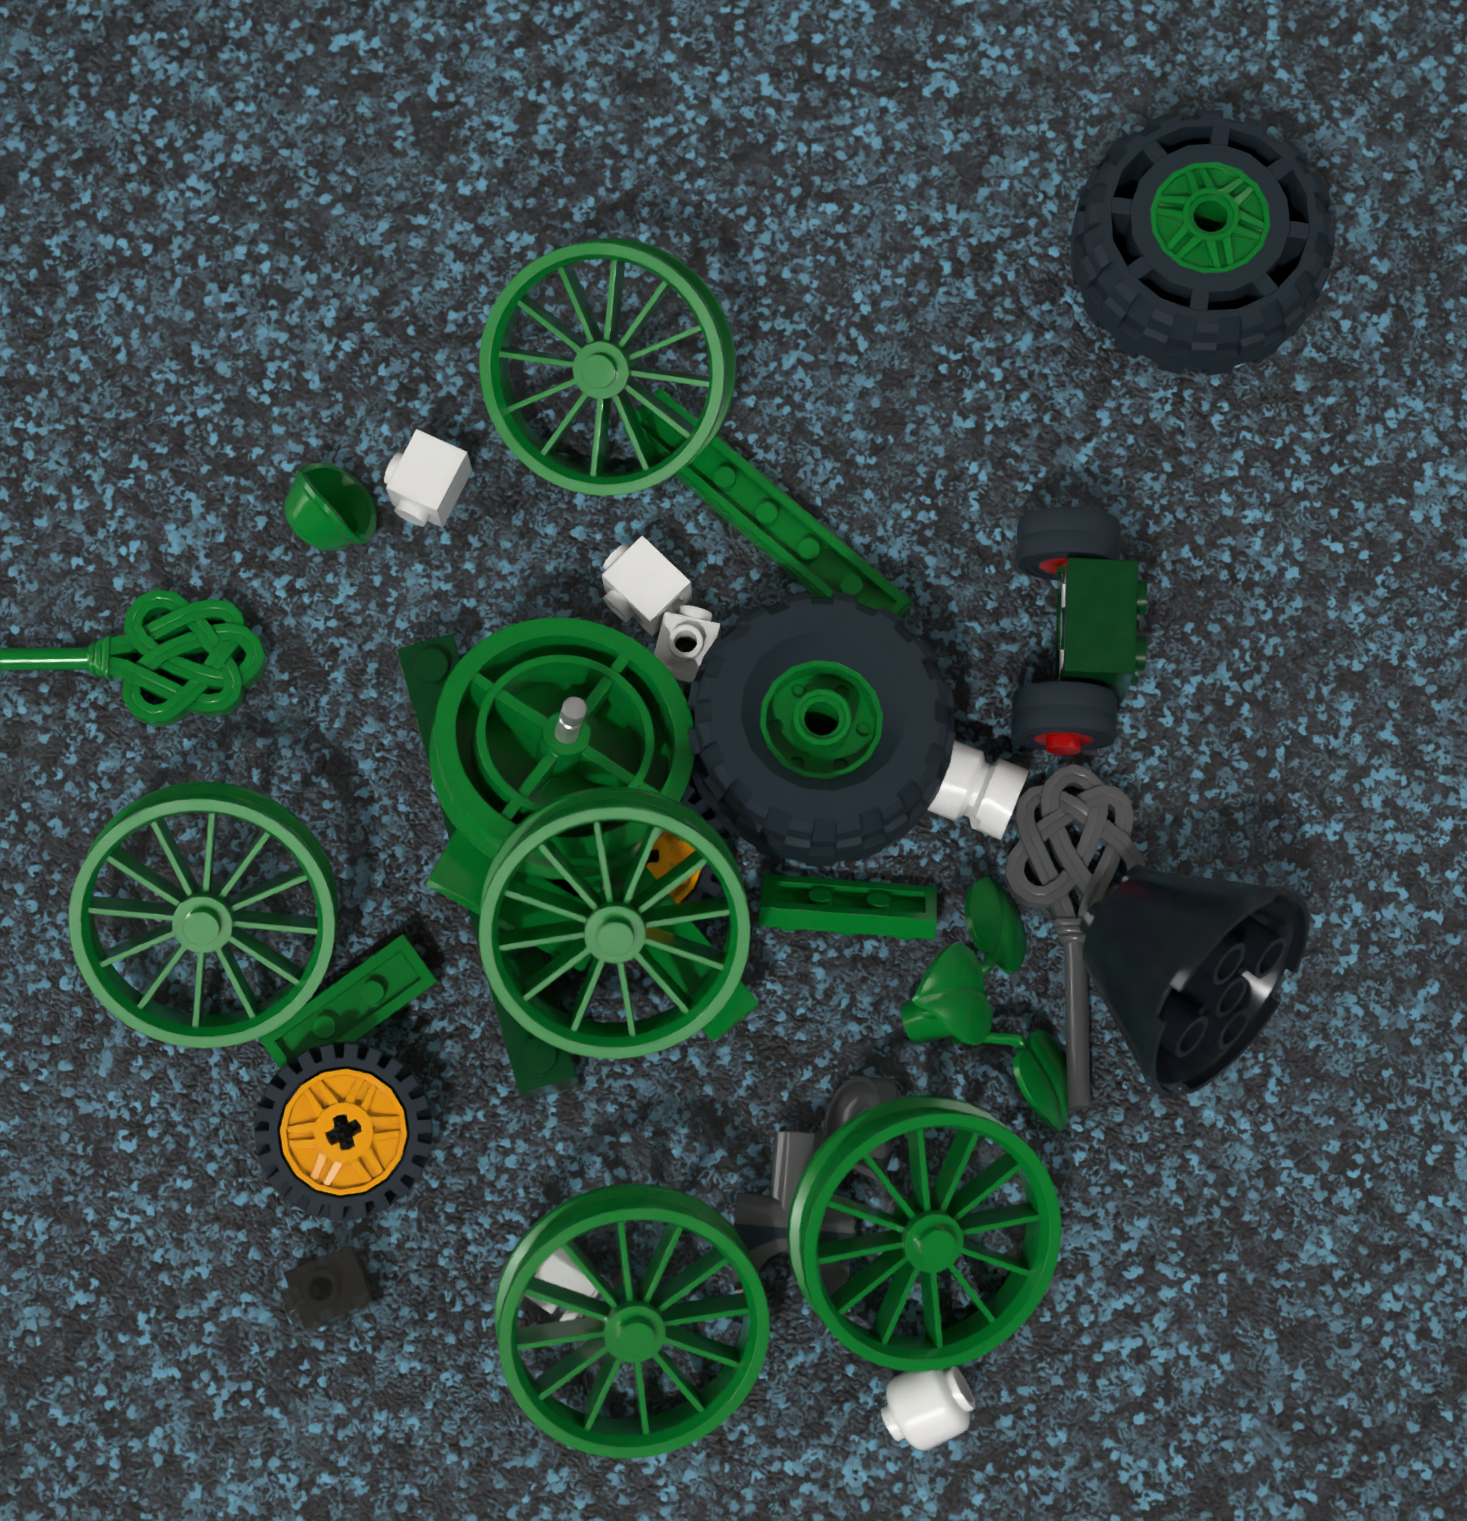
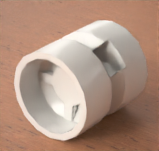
[928,740,1029,840]

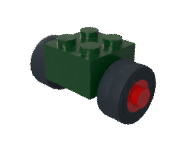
[1011,506,1148,755]

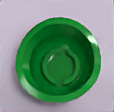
[283,462,376,552]

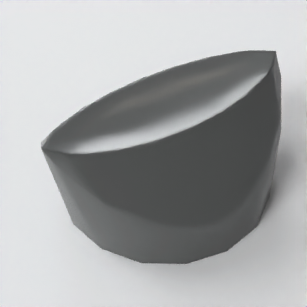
[823,1076,899,1183]

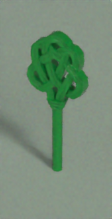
[0,589,268,728]

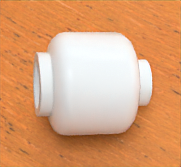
[881,1366,976,1451]

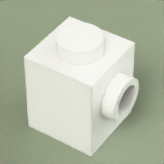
[384,429,472,528]
[602,536,692,636]

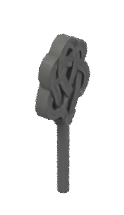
[1004,764,1145,1108]

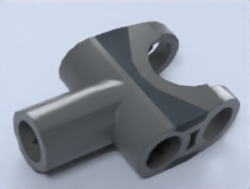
[733,1131,855,1296]

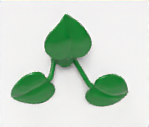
[901,874,1070,1134]

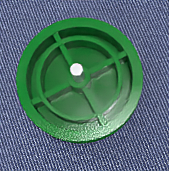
[429,617,695,880]

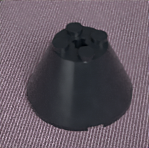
[1079,864,1310,1098]

